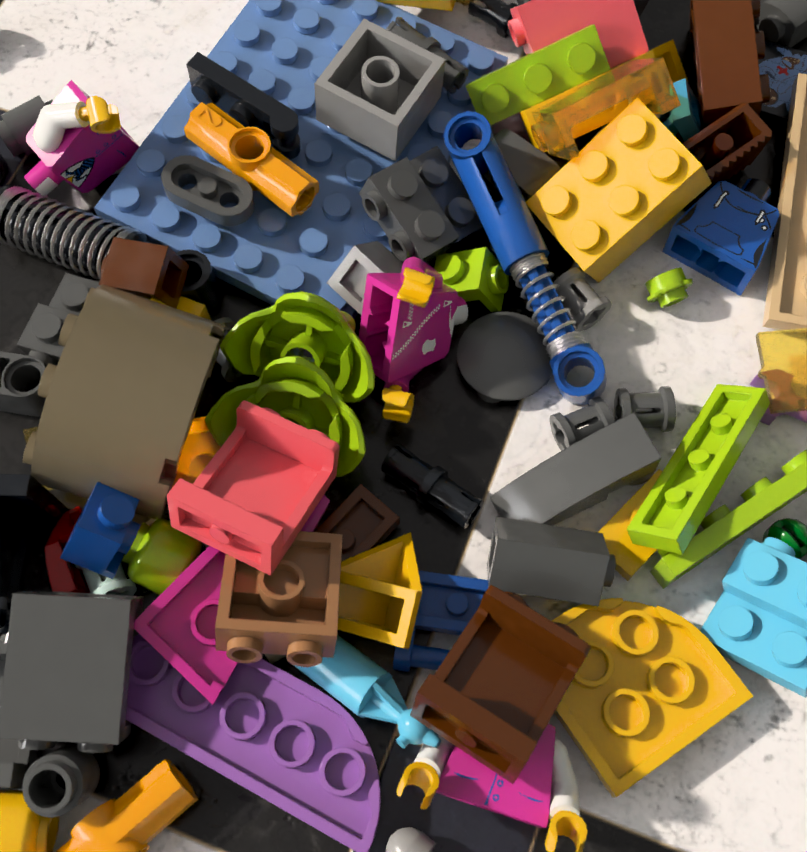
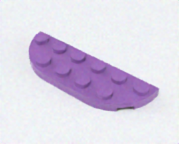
[126,634,381,852]

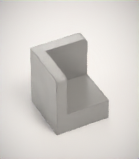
[327,241,403,316]

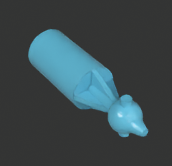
[294,634,441,748]

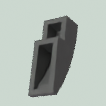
[490,413,662,525]

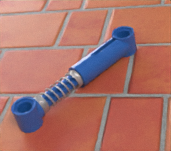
[444,111,607,405]

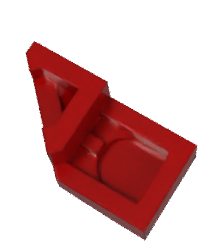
[45,506,90,593]

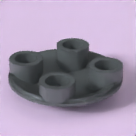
[457,312,553,403]

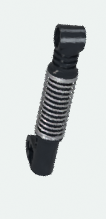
[0,154,221,312]

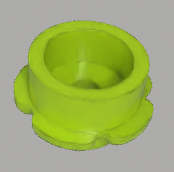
[645,267,693,308]

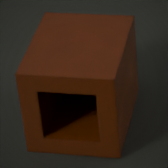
[99,237,189,309]

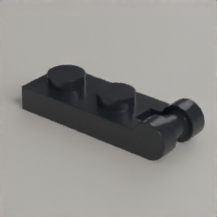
[186,52,301,160]

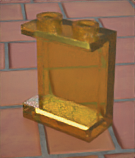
[531,57,681,160]

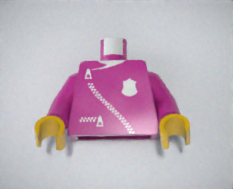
[359,257,468,423]

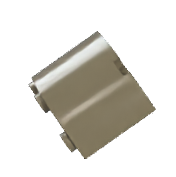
[22,284,227,520]

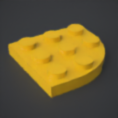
[552,598,753,798]

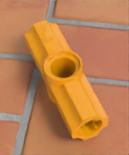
[184,102,319,217]
[56,759,198,852]

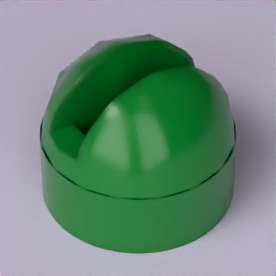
[763,518,807,559]

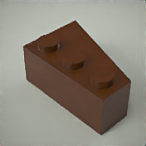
[689,0,770,130]

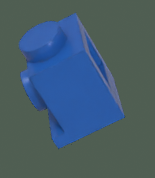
[60,482,140,579]

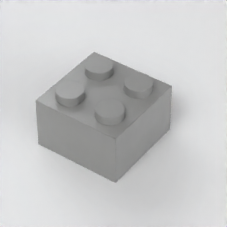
[314,19,446,161]

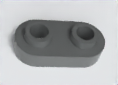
[161,155,255,226]

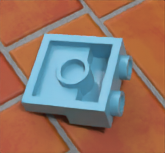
[700,537,807,698]

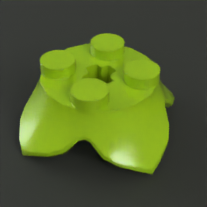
[220,291,375,424]
[205,356,366,477]

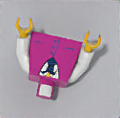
[24,80,140,196]
[396,724,588,852]

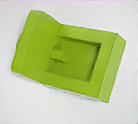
[434,247,509,312]

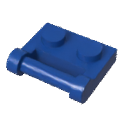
[393,570,504,672]

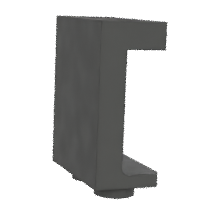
[0,590,144,753]

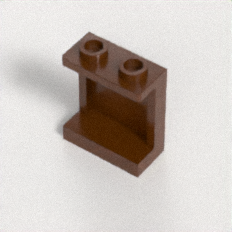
[410,585,591,784]

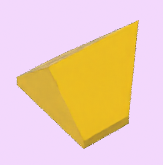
[338,532,422,649]

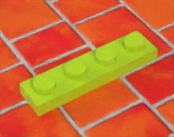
[627,384,770,555]
[650,450,807,589]

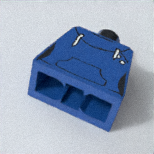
[662,178,780,296]

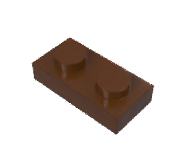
[315,484,400,561]

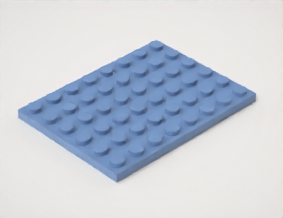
[94,0,508,320]

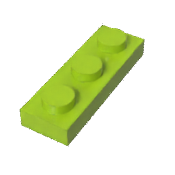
[465,24,611,125]

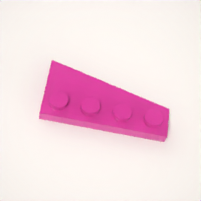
[134,495,330,705]

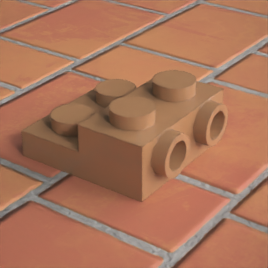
[215,531,343,667]

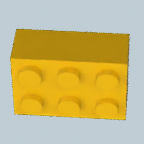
[526,97,712,283]

